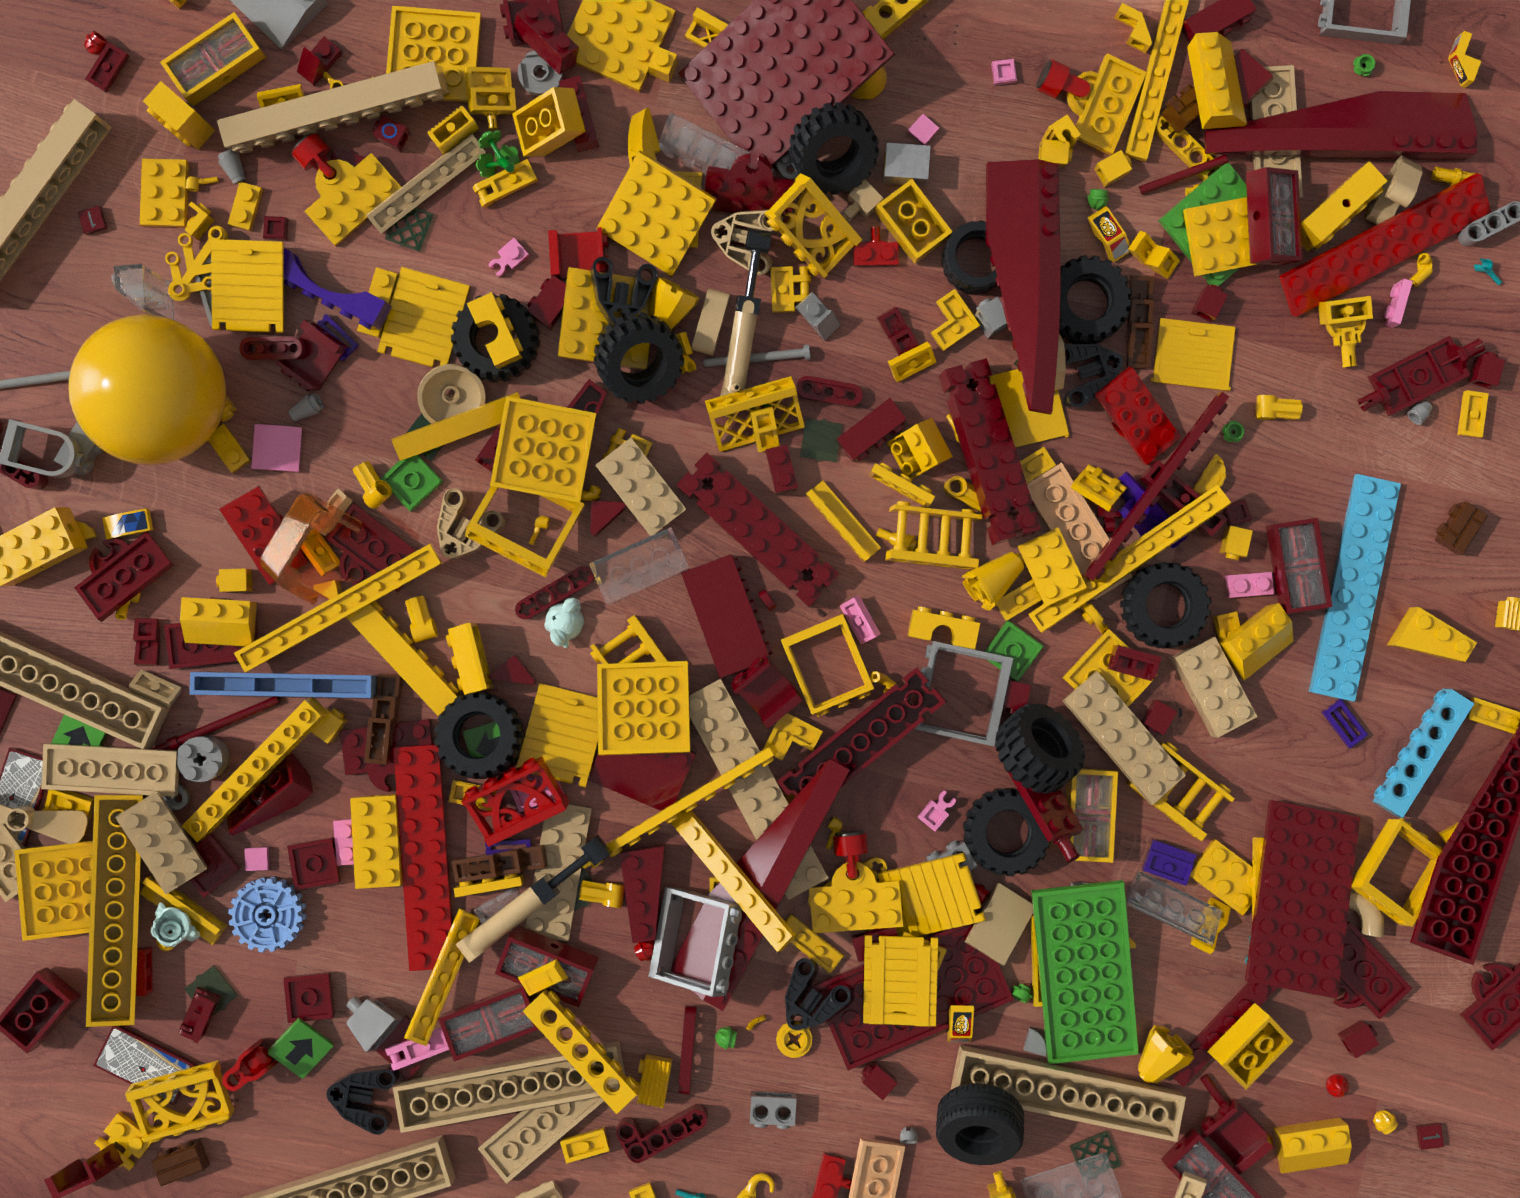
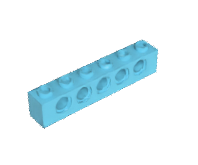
[1372,688,1474,818]

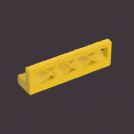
[685,7,728,48]
[806,480,881,562]
[139,875,228,945]

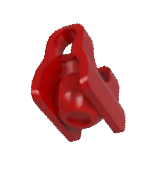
[222,1039,278,1091]

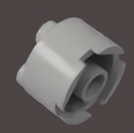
[177,736,230,782]

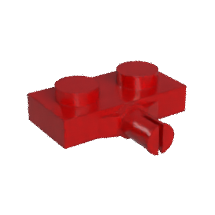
[853,227,899,266]
[812,1153,852,1198]

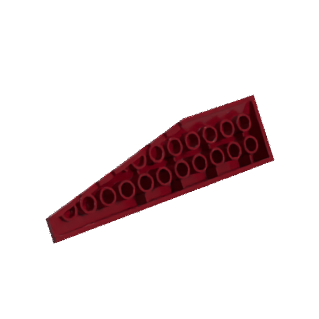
[670,758,850,1011]

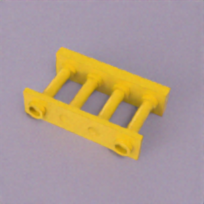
[885,501,982,570]
[590,615,669,664]
[1126,742,1235,841]

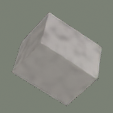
[882,143,930,187]

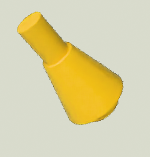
[876,528,918,552]

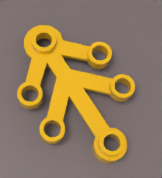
[165,226,228,302]

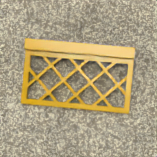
[705,376,805,452]

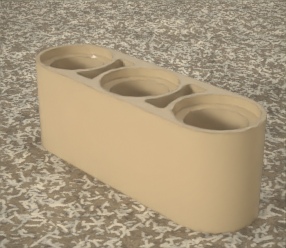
[692,288,730,356]

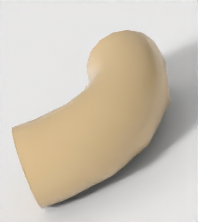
[1349,889,1384,937]

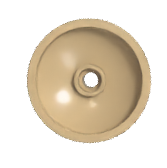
[417,364,486,424]

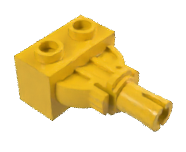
[1318,296,1373,367]

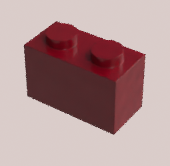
[527,275,566,330]
[765,444,798,495]

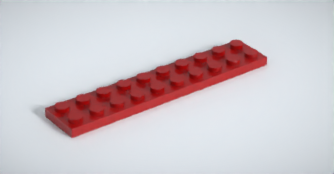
[1279,173,1491,317]
[393,744,453,971]

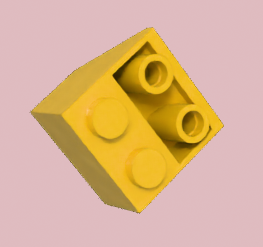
[887,418,953,479]

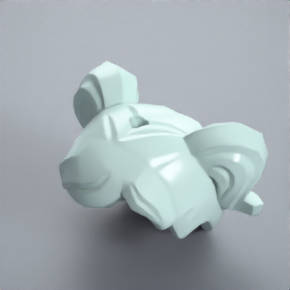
[544,598,584,648]
[151,902,200,947]

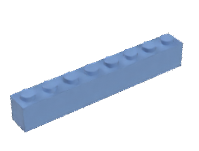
[190,672,377,698]

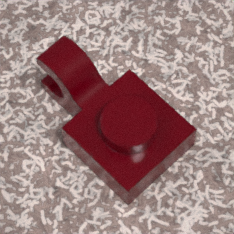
[1097,496,1121,533]

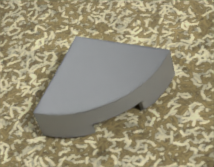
[1023,1027,1047,1057]

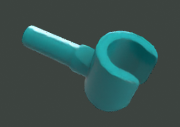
[1474,258,1502,285]
[675,1189,706,1198]

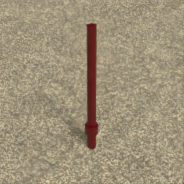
[151,696,280,750]

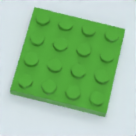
[1158,162,1247,286]

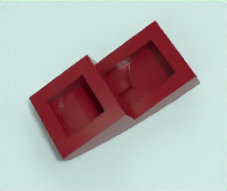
[876,306,919,355]
[133,618,160,666]

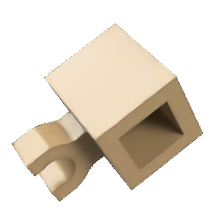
[843,179,883,222]

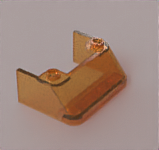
[260,492,362,605]

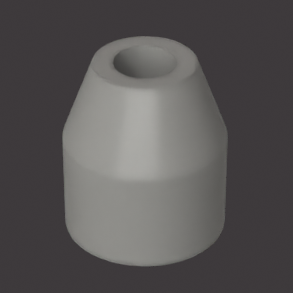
[1407,401,1433,425]

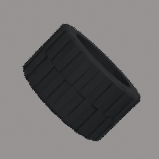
[942,220,997,295]

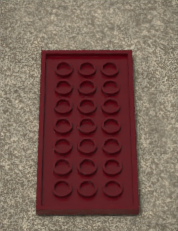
[1245,800,1360,999]
[812,923,1014,1070]

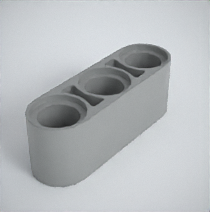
[1458,201,1520,247]

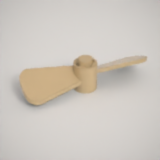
[0,804,89,844]

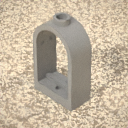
[0,419,86,478]

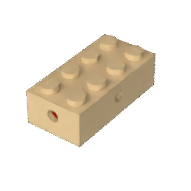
[595,438,686,536]
[1169,637,1257,738]
[115,790,207,894]

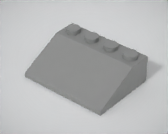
[230,0,328,50]

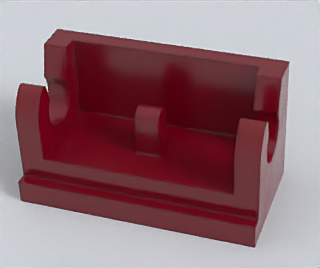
[475,423,501,472]
[1107,645,1162,681]
[178,986,221,1044]

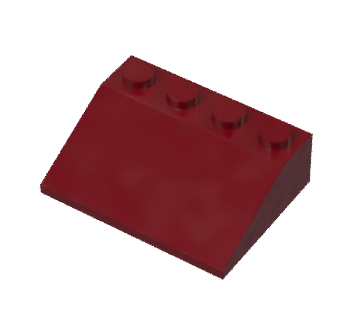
[588,750,696,811]

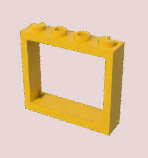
[465,486,585,578]

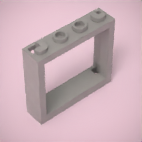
[1318,0,1411,45]
[914,641,1013,747]
[648,887,742,997]

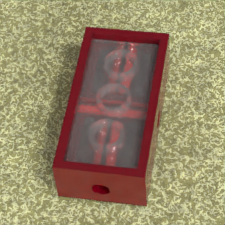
[1246,167,1303,266]
[1266,518,1333,614]
[495,925,599,1008]
[438,984,539,1062]
[1161,1127,1261,1198]

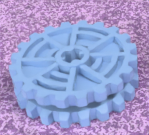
[228,876,307,952]

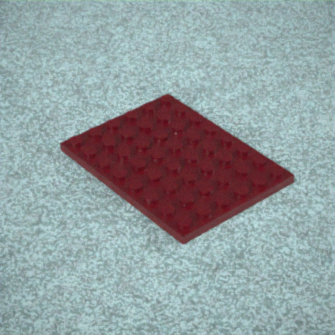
[678,0,896,169]

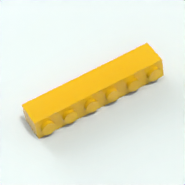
[346,601,460,716]

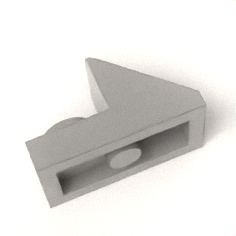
[795,292,841,341]

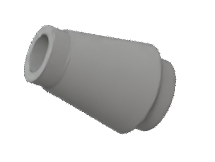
[218,149,246,185]
[289,393,324,422]

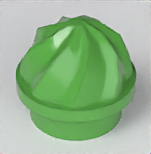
[1087,189,1110,210]
[715,1026,737,1050]

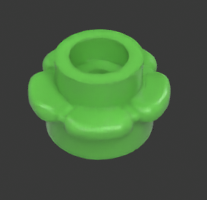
[1353,54,1375,76]
[1222,421,1245,443]
[1012,984,1033,1004]

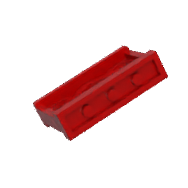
[461,757,570,847]

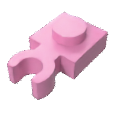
[488,238,530,277]
[917,790,956,832]

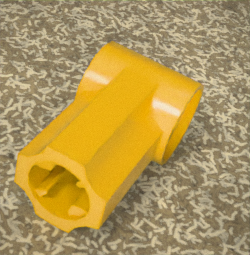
[1255,395,1303,420]
[352,461,392,509]
[943,476,981,512]
[405,595,438,643]
[579,880,625,908]

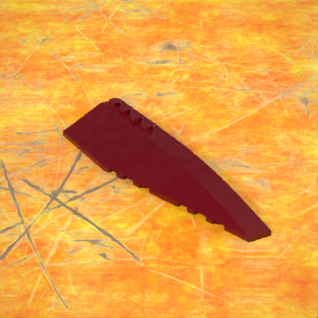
[1205,91,1477,160]
[986,159,1060,415]
[1410,726,1520,965]

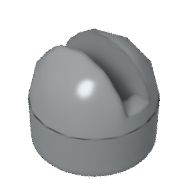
[900,1126,918,1144]

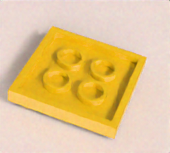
[1183,197,1257,277]
[1062,629,1158,707]

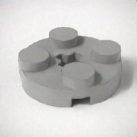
[518,50,563,96]

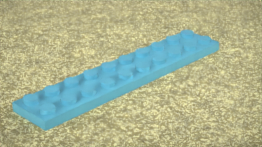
[1309,474,1401,702]

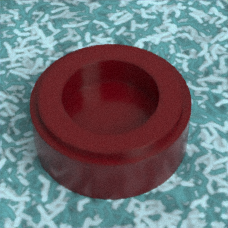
[758,589,777,612]

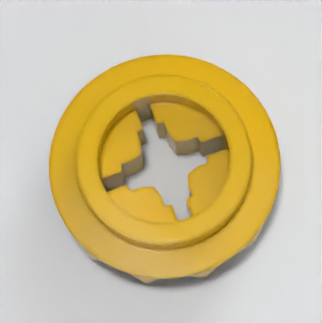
[776,1022,812,1058]

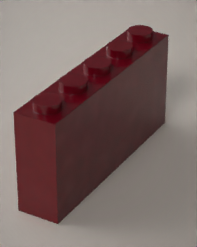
[681,554,773,678]

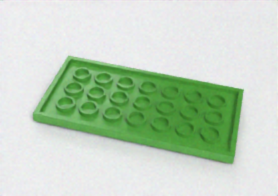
[1031,880,1139,1064]

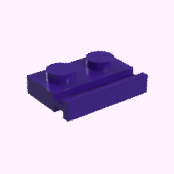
[1142,839,1197,886]

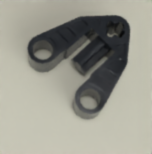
[590,257,658,325]
[1064,344,1123,410]
[785,958,855,1031]
[326,1064,400,1135]

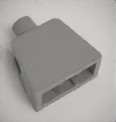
[346,996,403,1052]

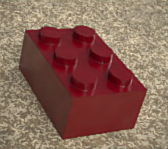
[0,967,81,1053]

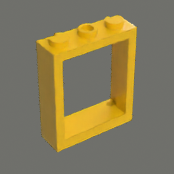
[780,614,874,717]
[1351,818,1443,927]

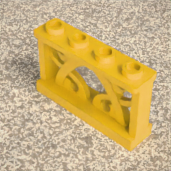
[764,173,862,278]
[125,1060,235,1142]

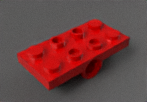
[1095,367,1181,465]
[219,485,309,585]

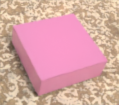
[991,59,1017,86]
[908,114,939,145]
[244,847,270,871]

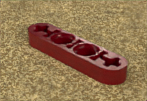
[515,566,594,620]
[678,1005,697,1095]

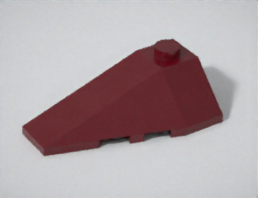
[227,752,313,836]

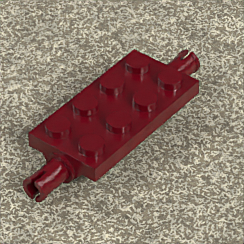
[1358,336,1485,416]
[1003,764,1084,863]

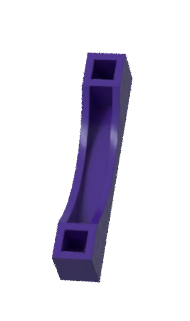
[284,248,392,330]

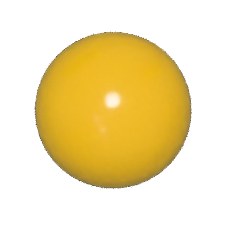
[68,315,226,465]

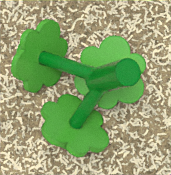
[476,130,520,178]

